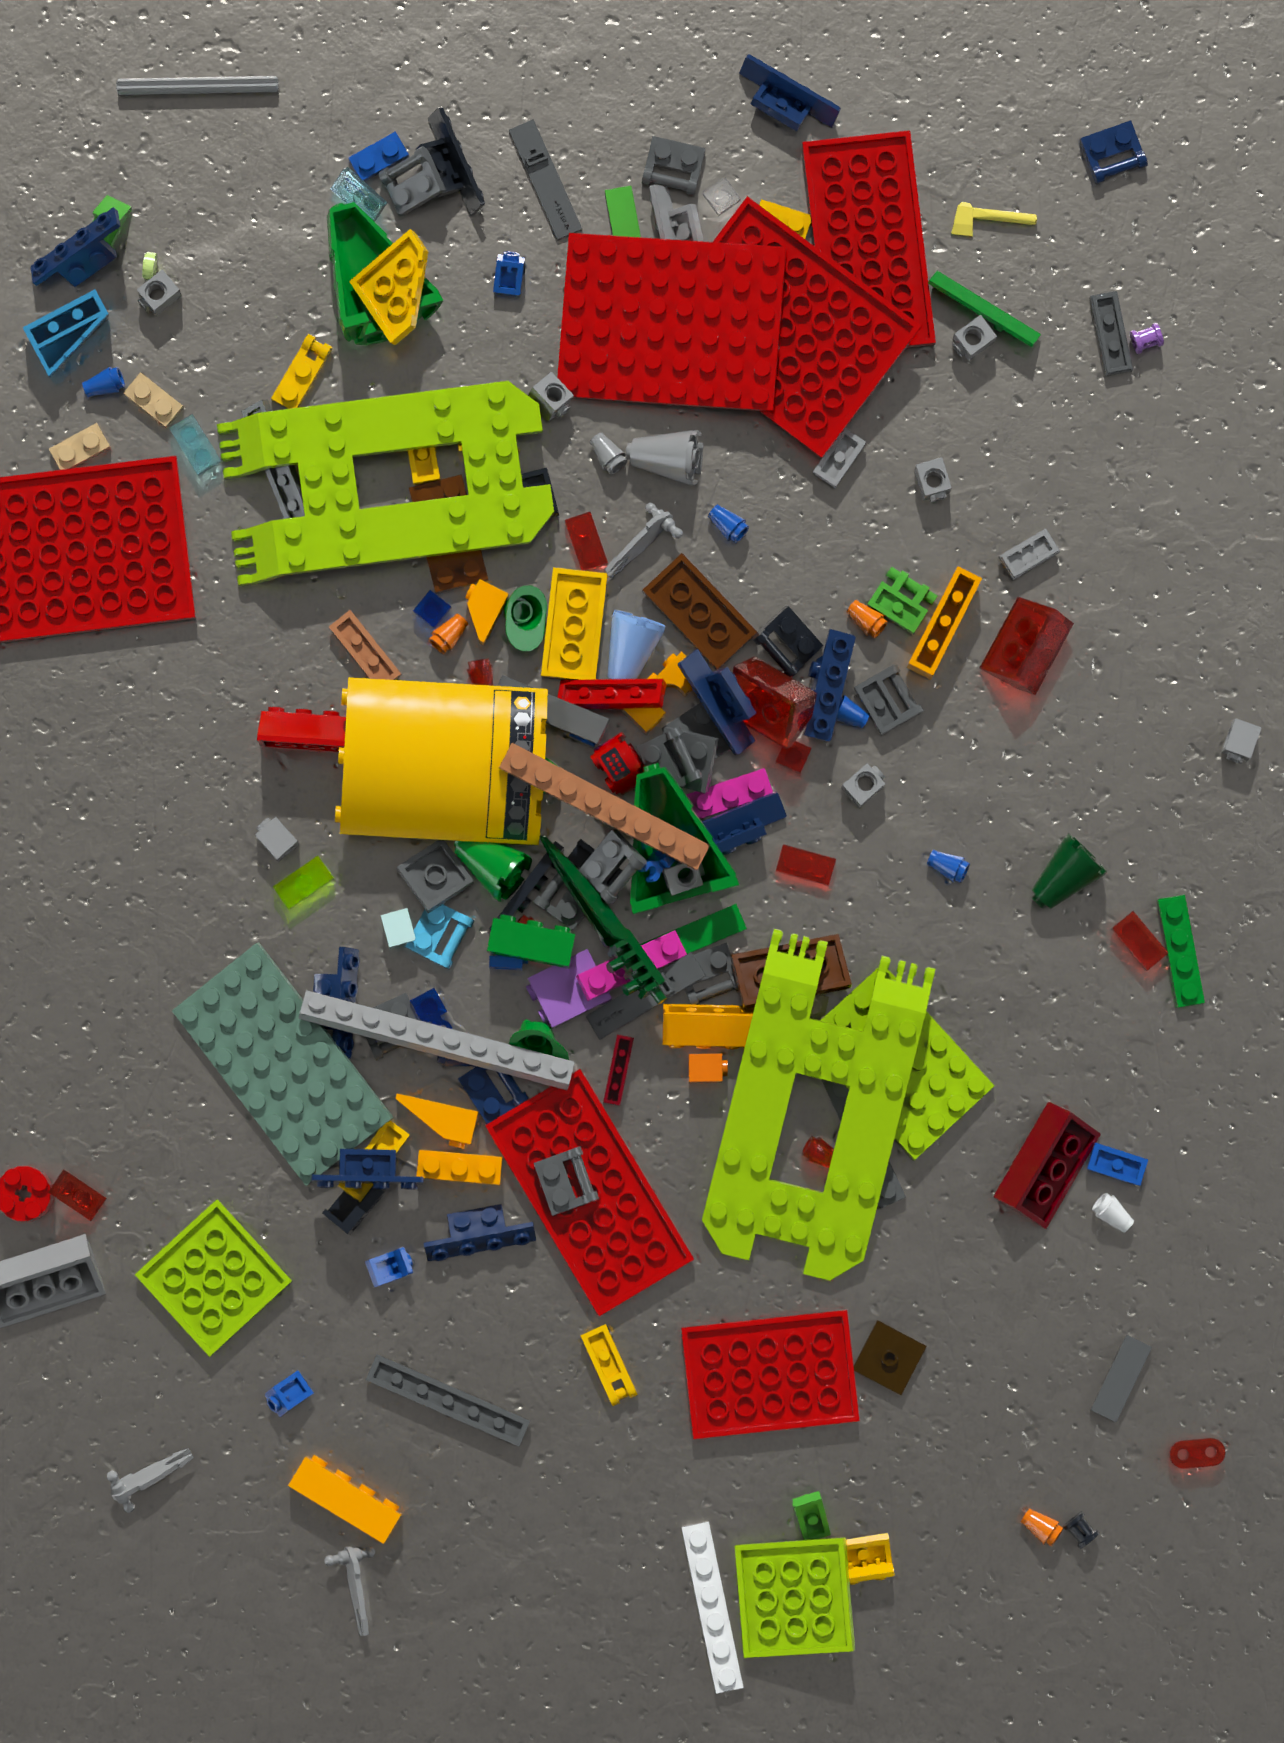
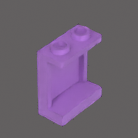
[526,949,612,1029]

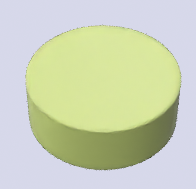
[142,252,157,280]

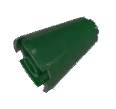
[1031,833,1107,909]

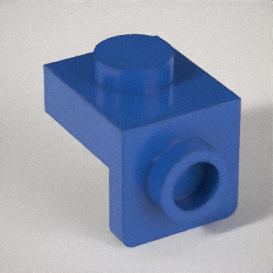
[365,1247,413,1288]

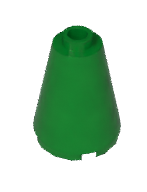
[454,841,532,902]

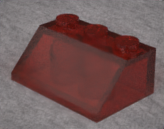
[980,597,1074,695]
[732,656,817,750]

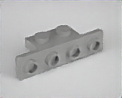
[650,185,704,242]

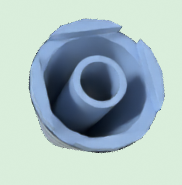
[607,610,666,679]

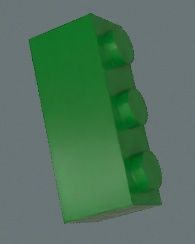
[487,915,575,969]

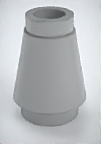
[590,433,627,474]

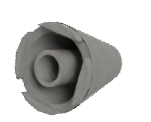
[626,430,703,485]

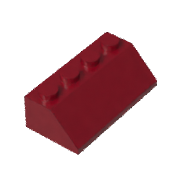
[993,1101,1101,1229]

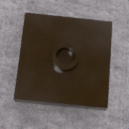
[854,1320,927,1395]

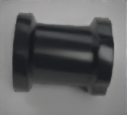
[1063,1511,1100,1549]

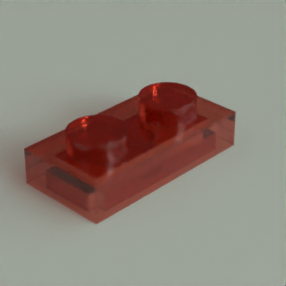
[564,512,608,571]
[775,844,836,886]
[1111,911,1168,971]
[48,1169,107,1221]

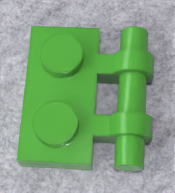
[867,567,938,635]

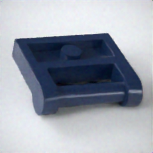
[1079,120,1148,184]
[458,1066,529,1124]

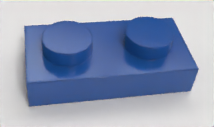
[348,131,409,183]
[1086,1143,1148,1186]

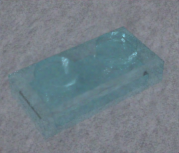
[330,167,388,222]
[169,414,221,476]

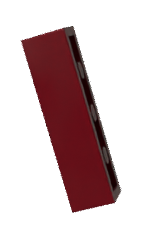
[603,1034,634,1106]

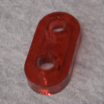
[1169,1438,1226,1469]

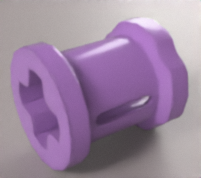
[1130,323,1164,354]

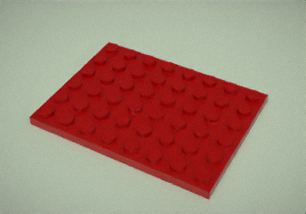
[713,196,922,458]
[557,233,787,412]
[0,456,196,643]

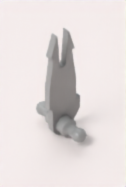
[605,503,683,578]
[107,1448,194,1513]
[324,1546,375,1636]

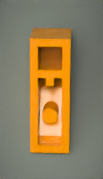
[395,1093,479,1149]

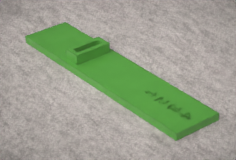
[605,186,641,237]

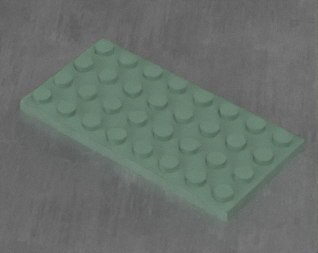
[172,942,394,1186]

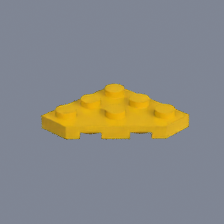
[349,229,429,345]

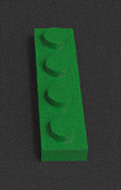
[1157,895,1205,1008]

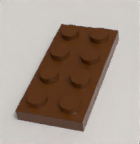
[409,474,489,594]
[642,553,757,670]
[731,934,852,1009]

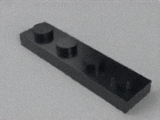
[489,841,564,932]

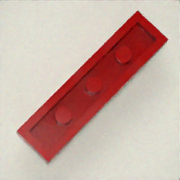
[557,679,666,709]

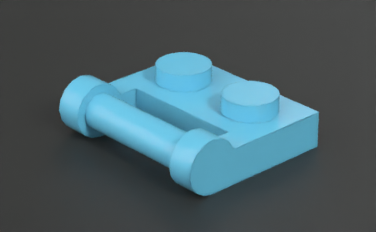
[405,904,475,969]

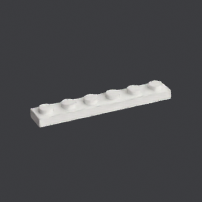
[681,1521,744,1694]

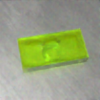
[273,855,334,910]

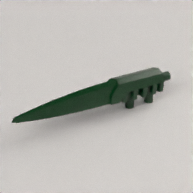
[540,835,667,1005]

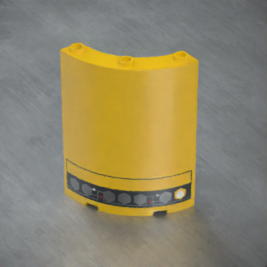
[335,677,548,845]

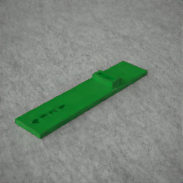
[928,270,1041,347]
[640,904,747,954]

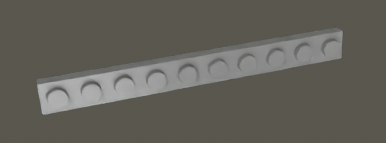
[298,990,574,1090]

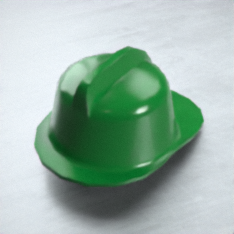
[504,585,547,651]
[509,1019,569,1060]

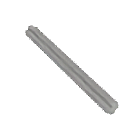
[116,76,279,95]

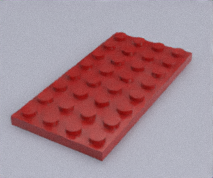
[802,130,936,348]
[485,1069,694,1316]

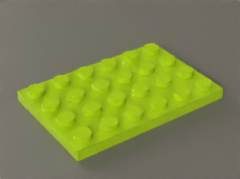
[820,968,994,1161]

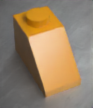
[465,579,509,646]

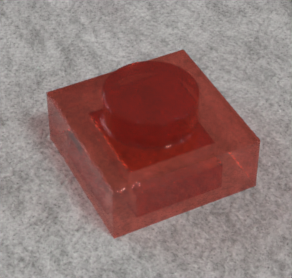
[775,737,812,774]

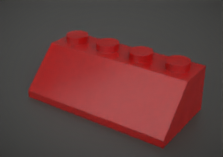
[257,707,346,752]

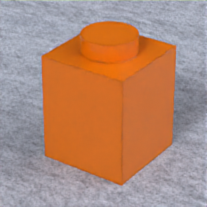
[688,1054,728,1083]

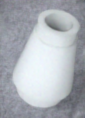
[1092,1193,1134,1233]

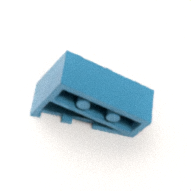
[23,289,109,378]

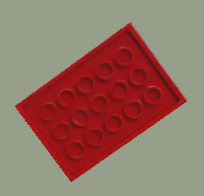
[681,1310,860,1439]

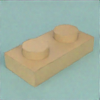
[124,372,184,429]
[49,423,111,470]

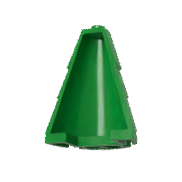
[327,202,443,345]
[630,763,739,914]

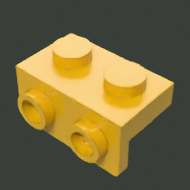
[846,1533,895,1585]

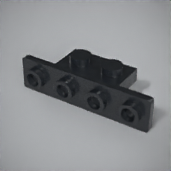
[416,107,485,215]

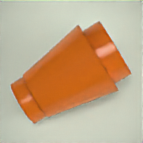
[846,600,888,639]
[429,614,468,654]
[1021,1508,1064,1547]

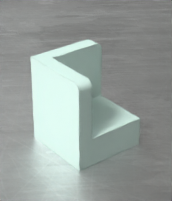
[381,908,416,949]

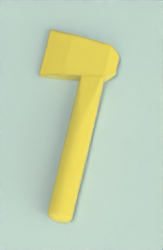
[951,202,1037,236]

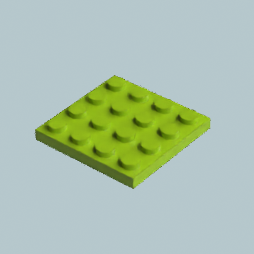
[135,1199,292,1357]
[735,1537,855,1658]

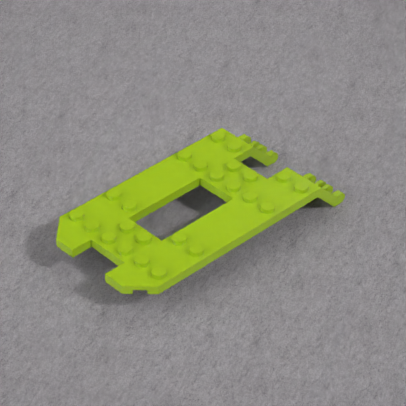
[217,381,554,586]
[702,929,935,1281]

